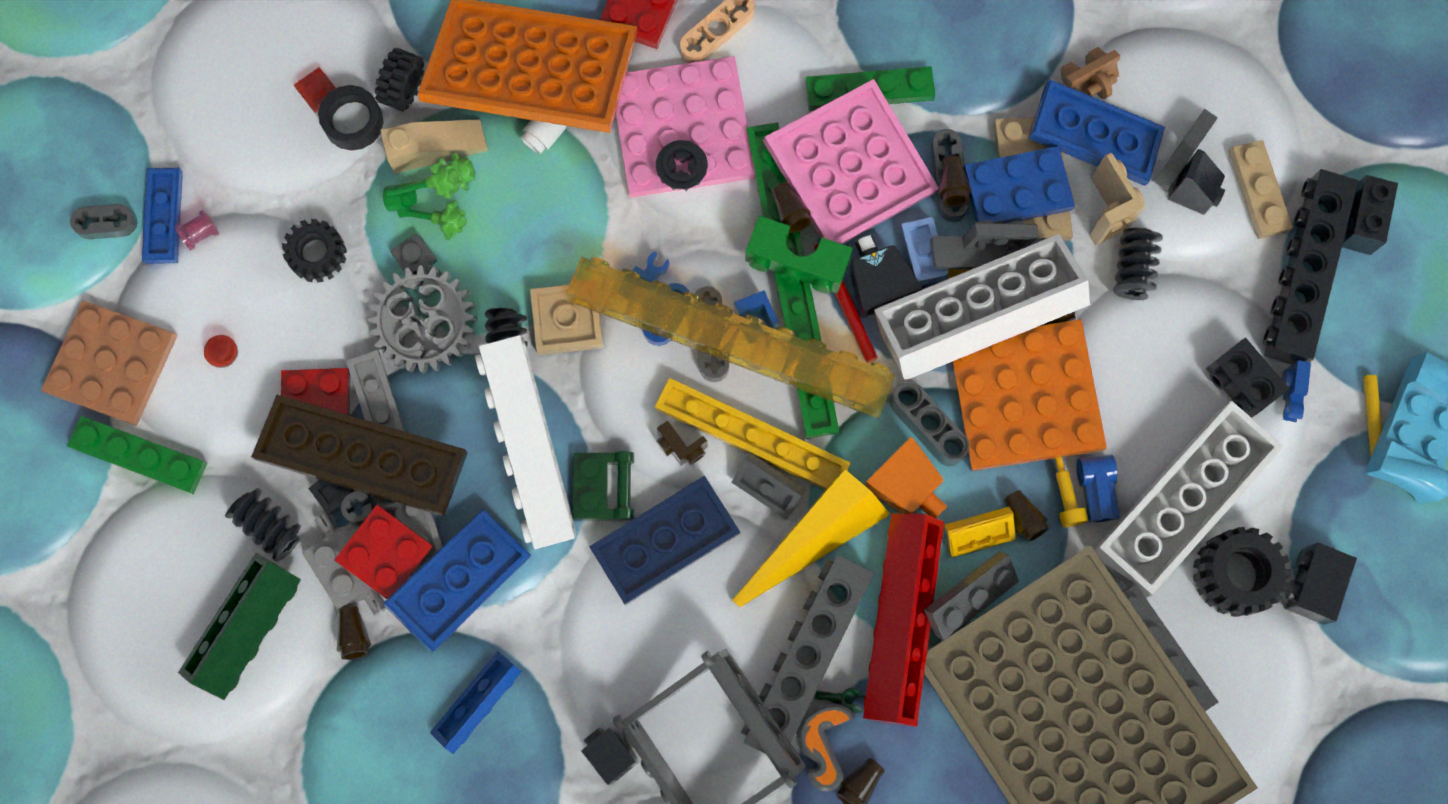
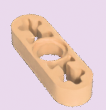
[680,0,755,63]

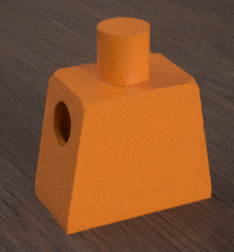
[865,437,948,518]

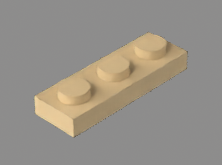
[1229,140,1293,240]

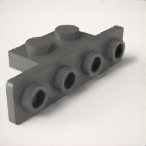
[930,220,1045,270]

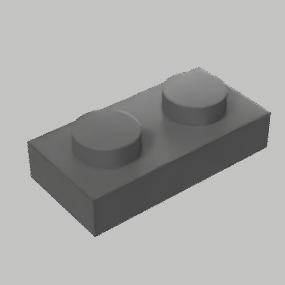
[731,453,806,520]

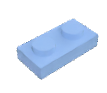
[901,217,949,286]

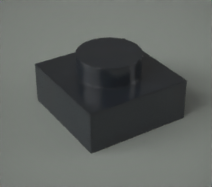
[308,480,354,517]

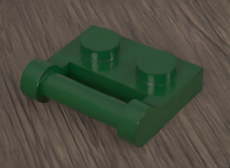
[573,451,634,521]

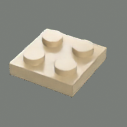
[530,282,603,356]

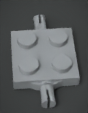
[302,513,387,616]

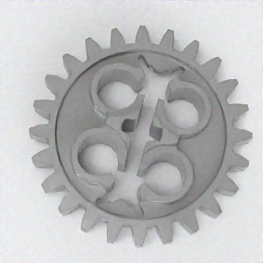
[368,265,477,374]

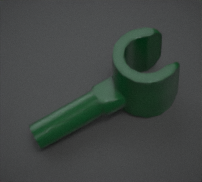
[815,688,865,714]

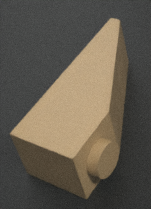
[380,119,488,174]

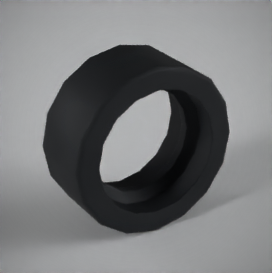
[318,85,384,151]

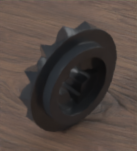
[656,140,708,191]

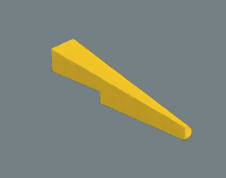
[731,469,890,607]

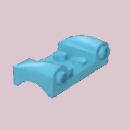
[1365,352,1448,504]

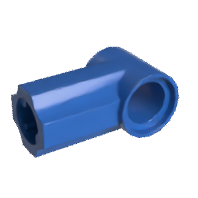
[1076,454,1120,523]

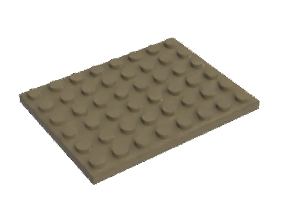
[924,545,1258,804]

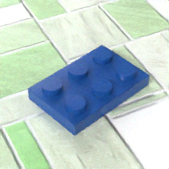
[963,146,1075,224]

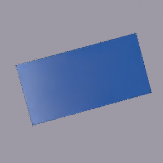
[1028,79,1165,186]
[383,508,531,653]

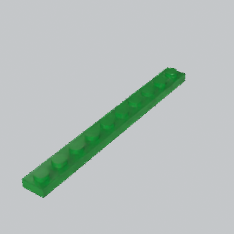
[746,122,839,439]

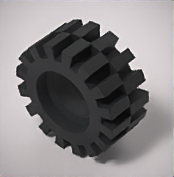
[375,48,424,112]
[282,219,347,283]

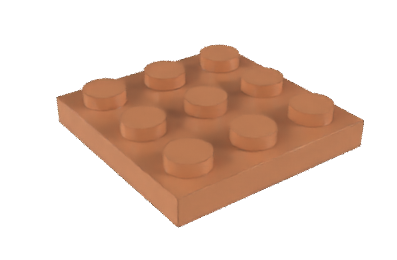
[41,301,177,426]

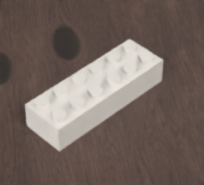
[874,234,1090,381]
[475,335,576,550]
[1093,401,1284,597]

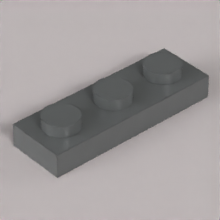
[924,551,1019,640]

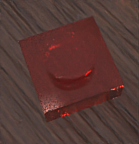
[293,67,336,113]

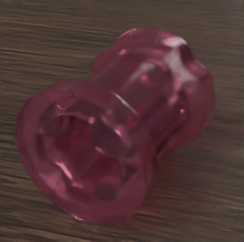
[174,209,220,251]

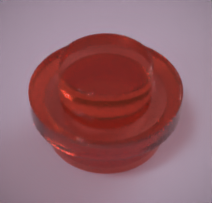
[204,335,238,368]

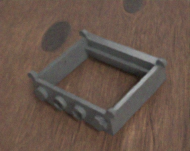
[613,649,806,804]

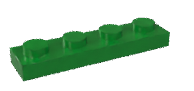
[805,66,936,111]
[67,416,207,495]

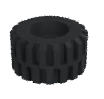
[1193,527,1291,617]

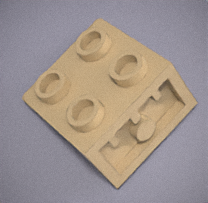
[1089,153,1145,246]

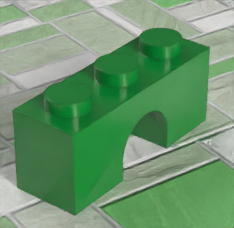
[745,215,853,294]

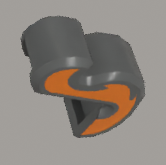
[796,704,856,791]

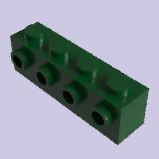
[178,553,301,700]

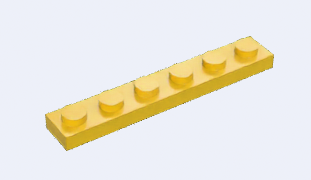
[655,378,850,490]

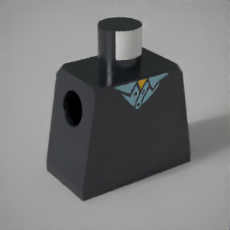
[849,235,922,319]

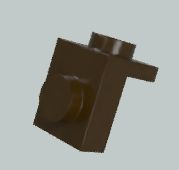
[656,420,708,466]

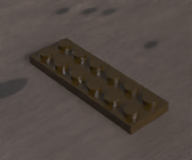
[251,395,468,516]

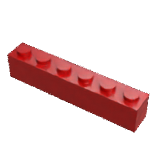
[863,513,944,727]

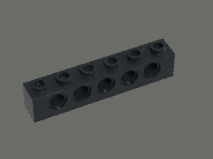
[1263,169,1359,365]

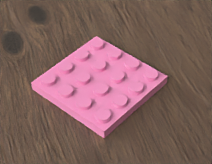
[616,56,755,198]
[763,79,939,244]

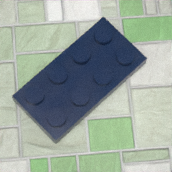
[589,475,741,606]

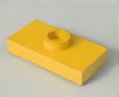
[944,507,1016,558]

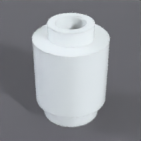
[520,120,567,155]

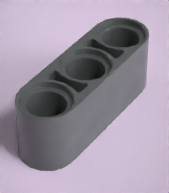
[890,380,969,466]

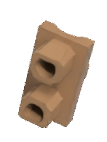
[1061,47,1120,99]

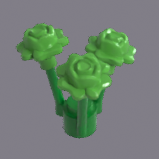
[383,153,476,240]

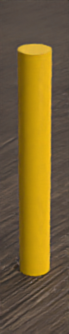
[1363,375,1382,457]

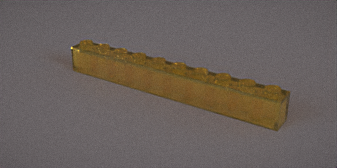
[566,256,896,419]

